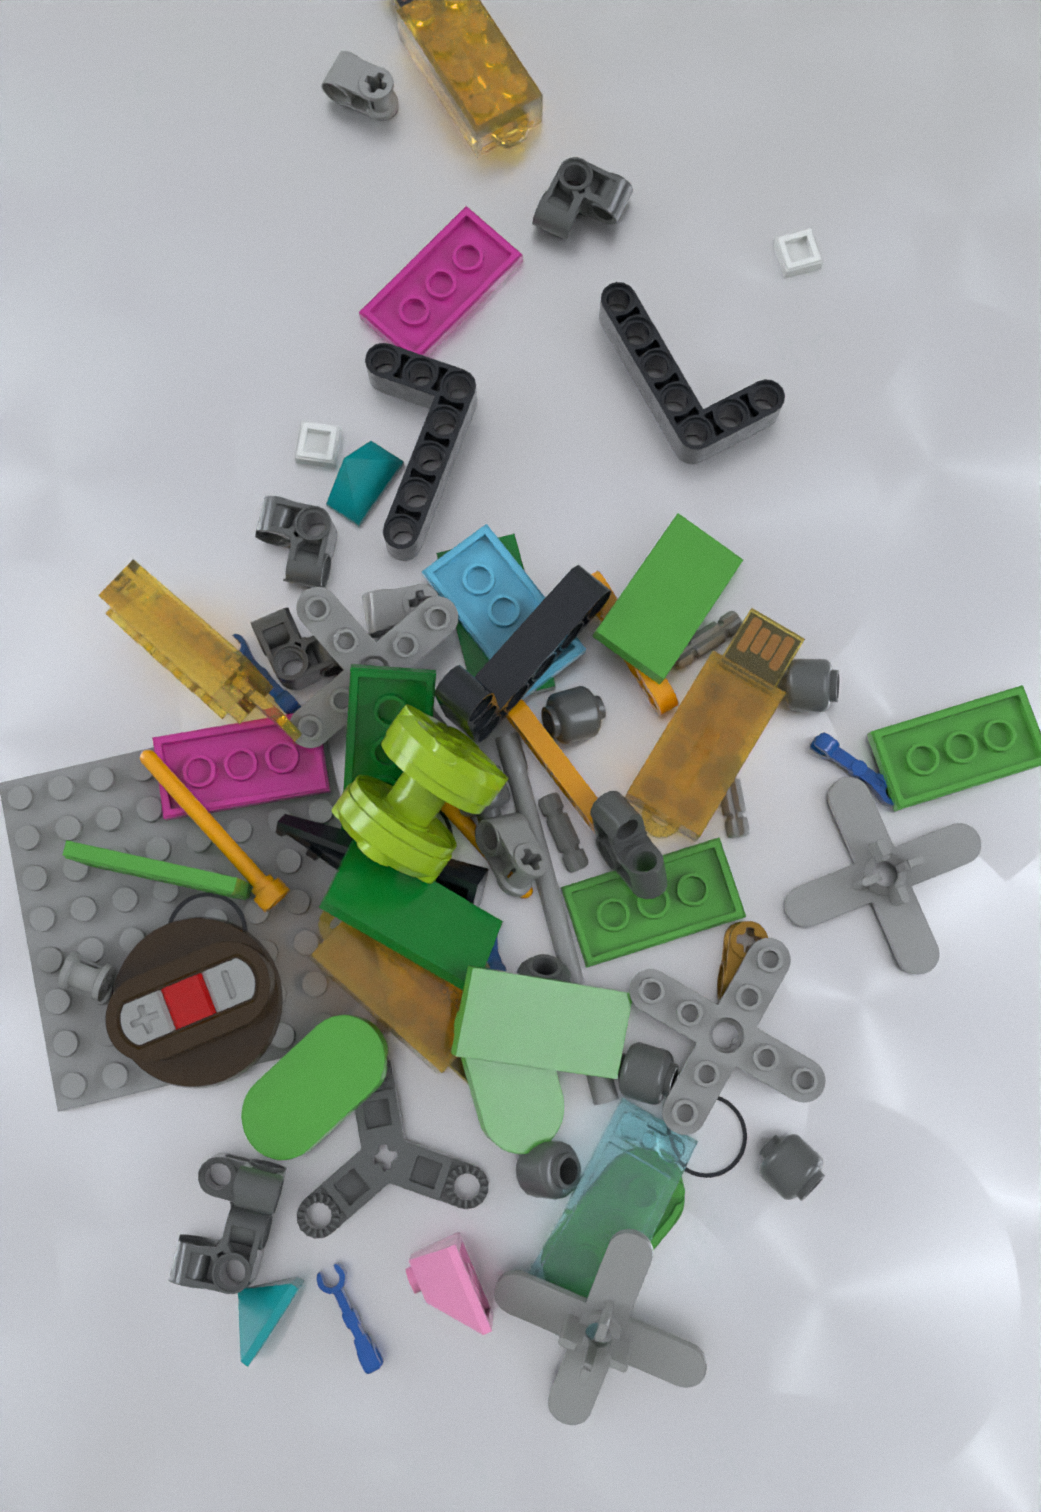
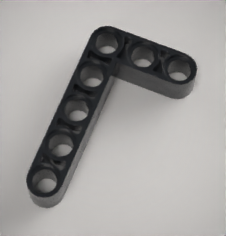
[599,282,785,464]
[365,343,477,561]
[435,565,612,744]

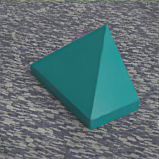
[326,441,404,528]
[238,1276,305,1367]

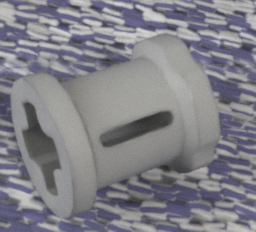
[58,951,116,1002]

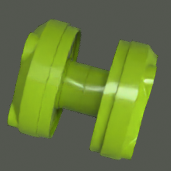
[331,704,508,884]

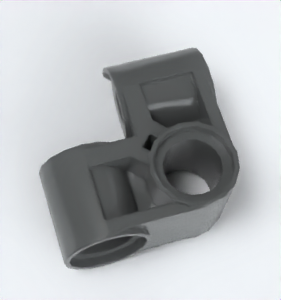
[532,157,633,239]
[255,496,337,588]
[250,607,343,690]
[590,791,668,899]
[198,1153,287,1216]
[168,1202,273,1294]

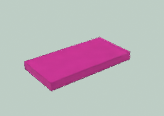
[359,206,523,357]
[152,713,331,821]

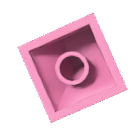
[405,1232,494,1335]

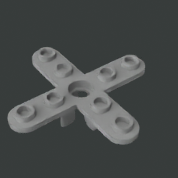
[289,587,458,748]
[785,777,981,975]
[629,938,826,1135]
[494,1229,707,1425]

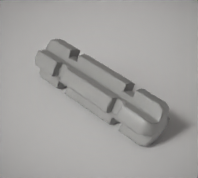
[674,611,743,669]
[714,757,750,838]
[538,792,589,873]

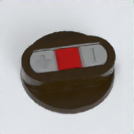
[105,917,283,1089]

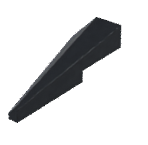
[276,814,489,907]

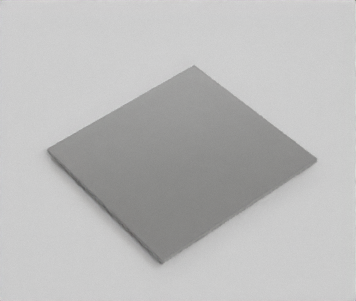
[0,740,392,1111]

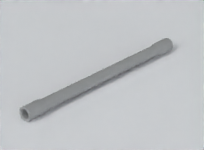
[495,732,619,1105]

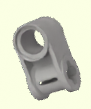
[321,51,399,121]
[362,584,438,638]
[475,812,548,897]

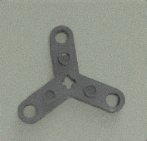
[296,1056,489,1239]

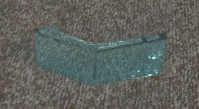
[525,1098,698,1339]

